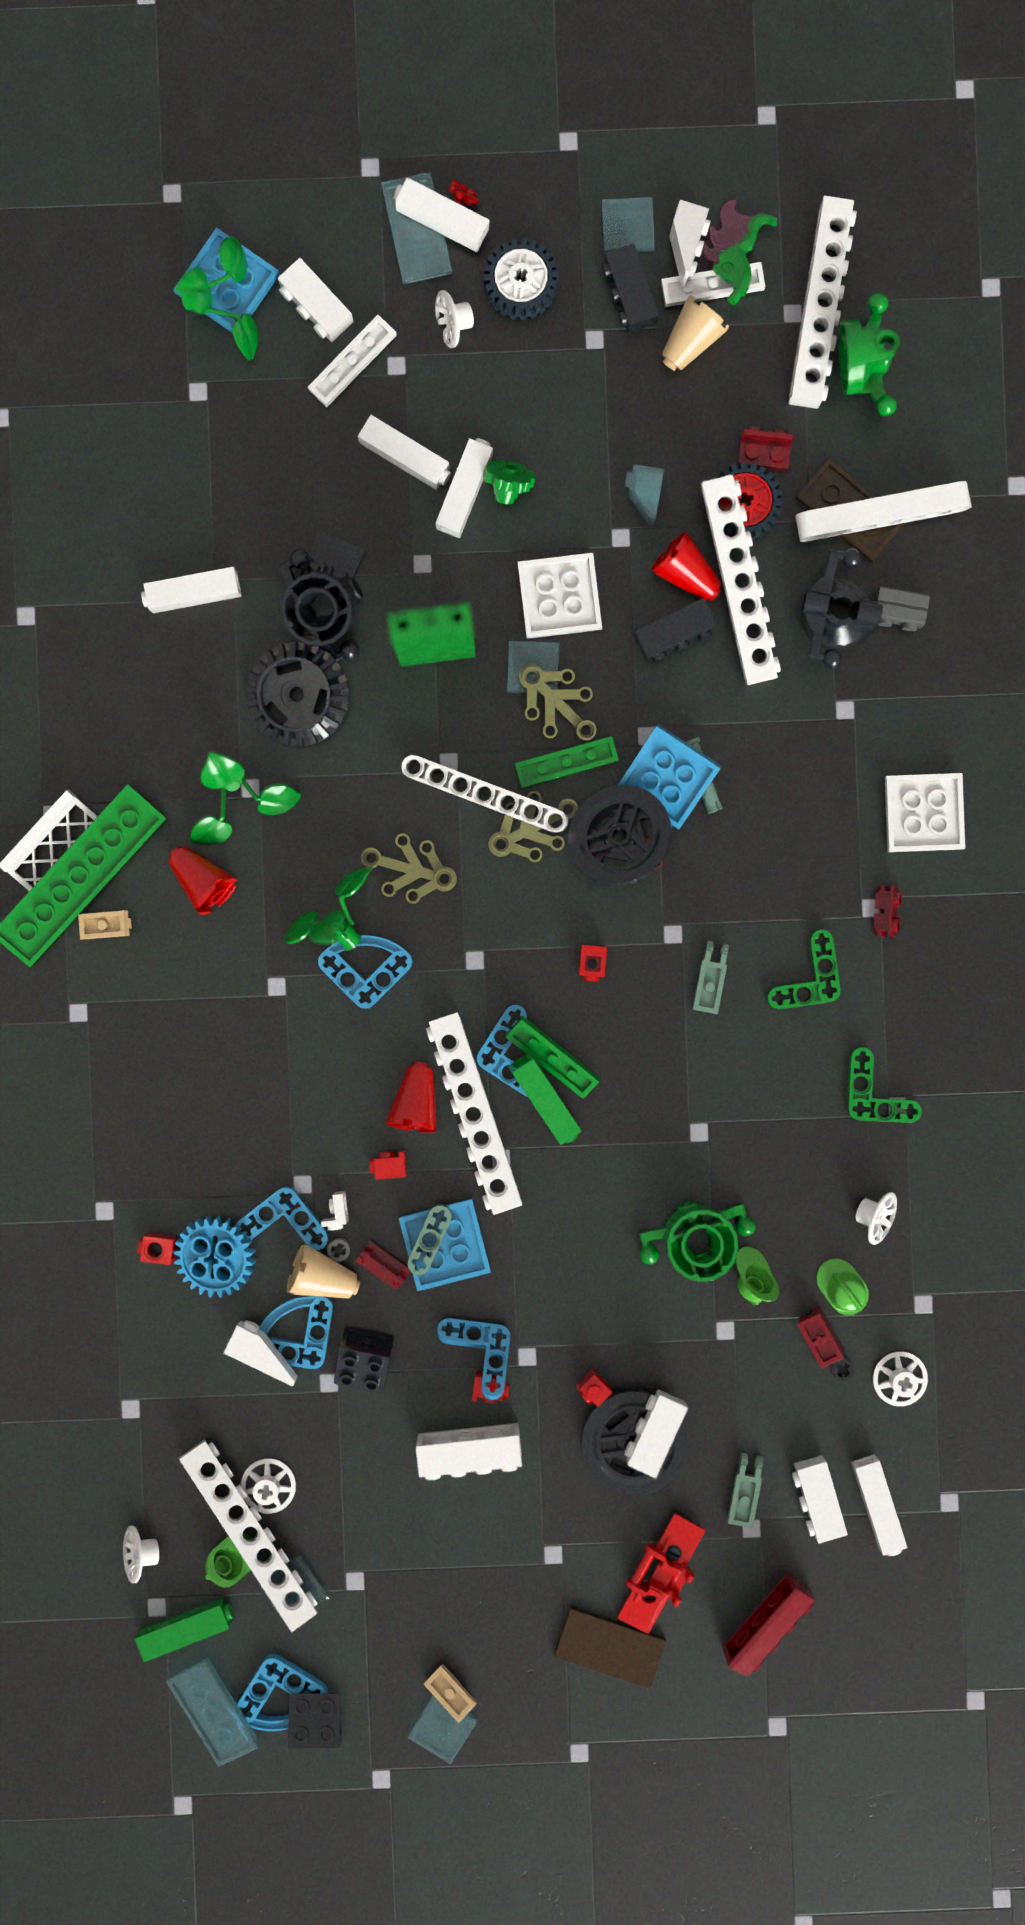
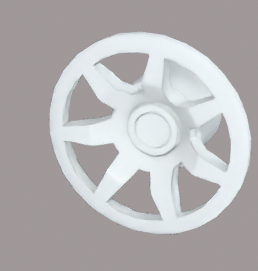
[435,290,474,348]
[856,1192,897,1245]
[873,1351,928,1406]
[241,1458,296,1514]
[123,1525,159,1583]

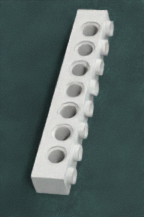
[788,196,857,409]
[701,475,781,685]
[426,1012,522,1215]
[179,1440,317,1632]

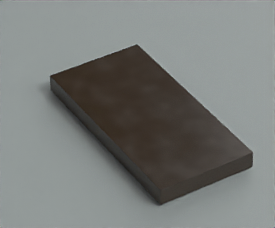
[795,458,905,563]
[554,1606,666,1689]

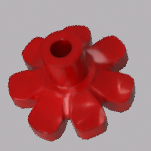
[448,180,479,206]

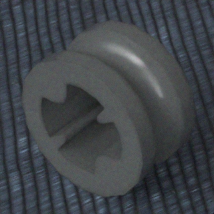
[327,1237,351,1262]

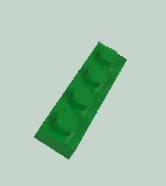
[515,736,619,789]
[506,1016,600,1099]

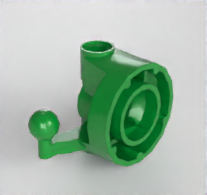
[839,292,899,416]
[639,1201,756,1282]

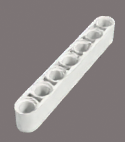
[795,481,972,542]
[401,755,568,833]

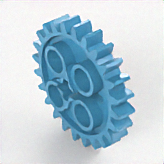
[173,1216,256,1298]

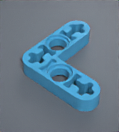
[477,1005,528,1097]
[236,1186,329,1250]
[437,1318,510,1400]

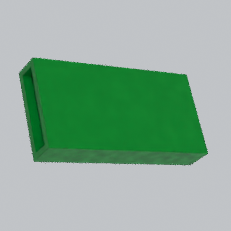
[388,603,476,667]

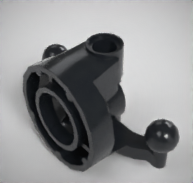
[801,548,883,669]
[278,549,363,661]

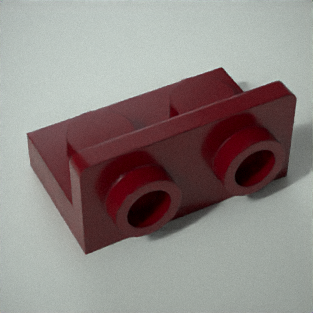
[737,427,794,472]

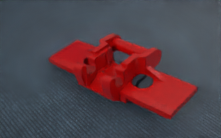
[617,1513,706,1634]

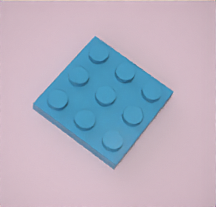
[174,227,280,332]
[618,724,722,829]
[399,1198,491,1291]

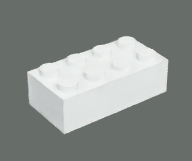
[416,1423,522,1480]

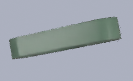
[408,1204,452,1275]

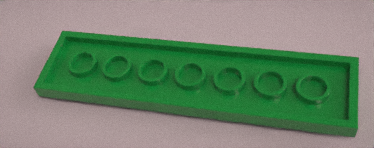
[0,784,166,967]

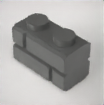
[874,586,930,631]

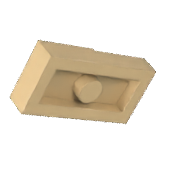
[78,910,132,940]
[424,1664,478,1723]

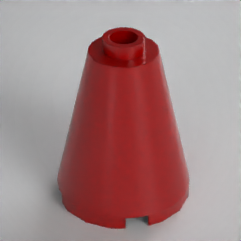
[651,532,722,601]
[168,846,237,915]
[386,1062,436,1133]

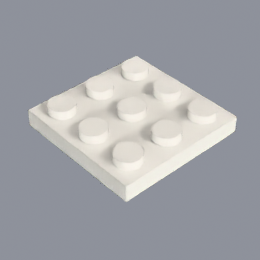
[518,553,602,639]
[885,773,965,852]

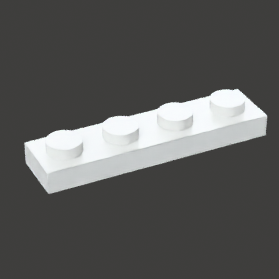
[661,262,765,307]
[308,315,397,407]

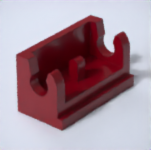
[797,1306,844,1369]

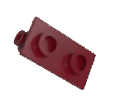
[873,886,902,938]
[356,1240,410,1290]

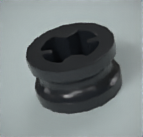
[830,1357,855,1381]

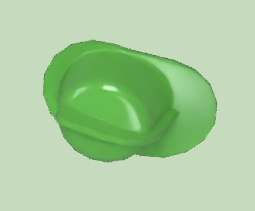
[735,1247,779,1305]
[817,1259,869,1315]
[205,1533,258,1587]

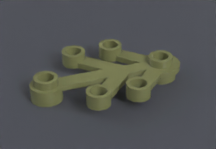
[519,664,597,740]
[488,791,578,863]
[361,833,457,904]

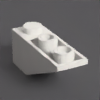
[669,200,711,287]

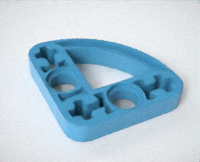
[318,935,413,1009]
[259,1295,334,1369]
[234,1654,328,1731]

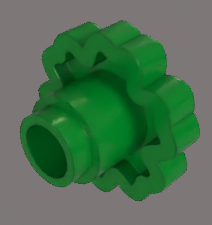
[483,460,536,504]

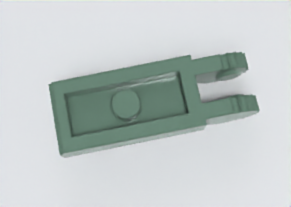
[692,941,729,1014]
[727,1453,763,1528]

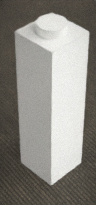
[394,178,489,252]
[358,415,451,490]
[436,438,493,538]
[141,567,242,613]
[851,1454,907,1556]

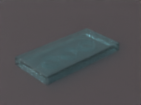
[381,172,452,284]
[166,1658,261,1767]

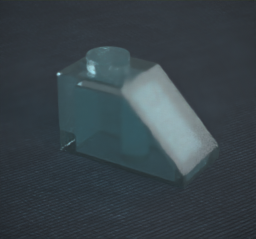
[625,464,664,525]

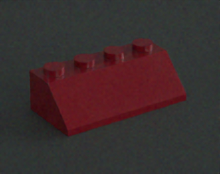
[722,1572,815,1676]

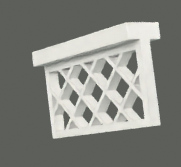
[0,790,98,891]

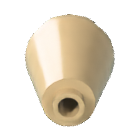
[662,295,729,371]
[287,1245,360,1299]

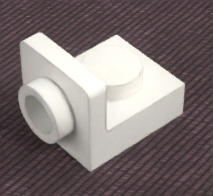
[321,1191,349,1230]

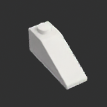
[224,1320,298,1386]

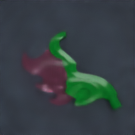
[703,200,777,305]

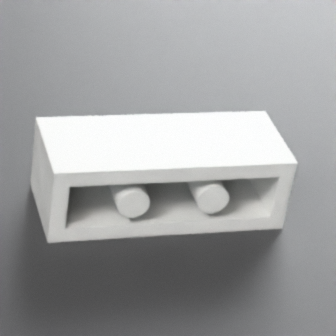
[278,258,354,342]
[624,1389,688,1478]
[792,1455,848,1544]

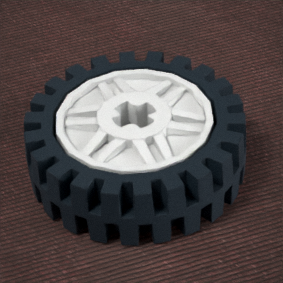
[484,238,558,320]

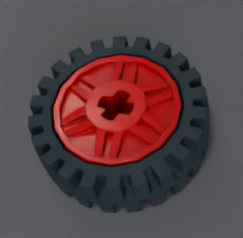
[715,462,783,540]

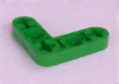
[766,930,841,1009]
[847,1047,922,1123]

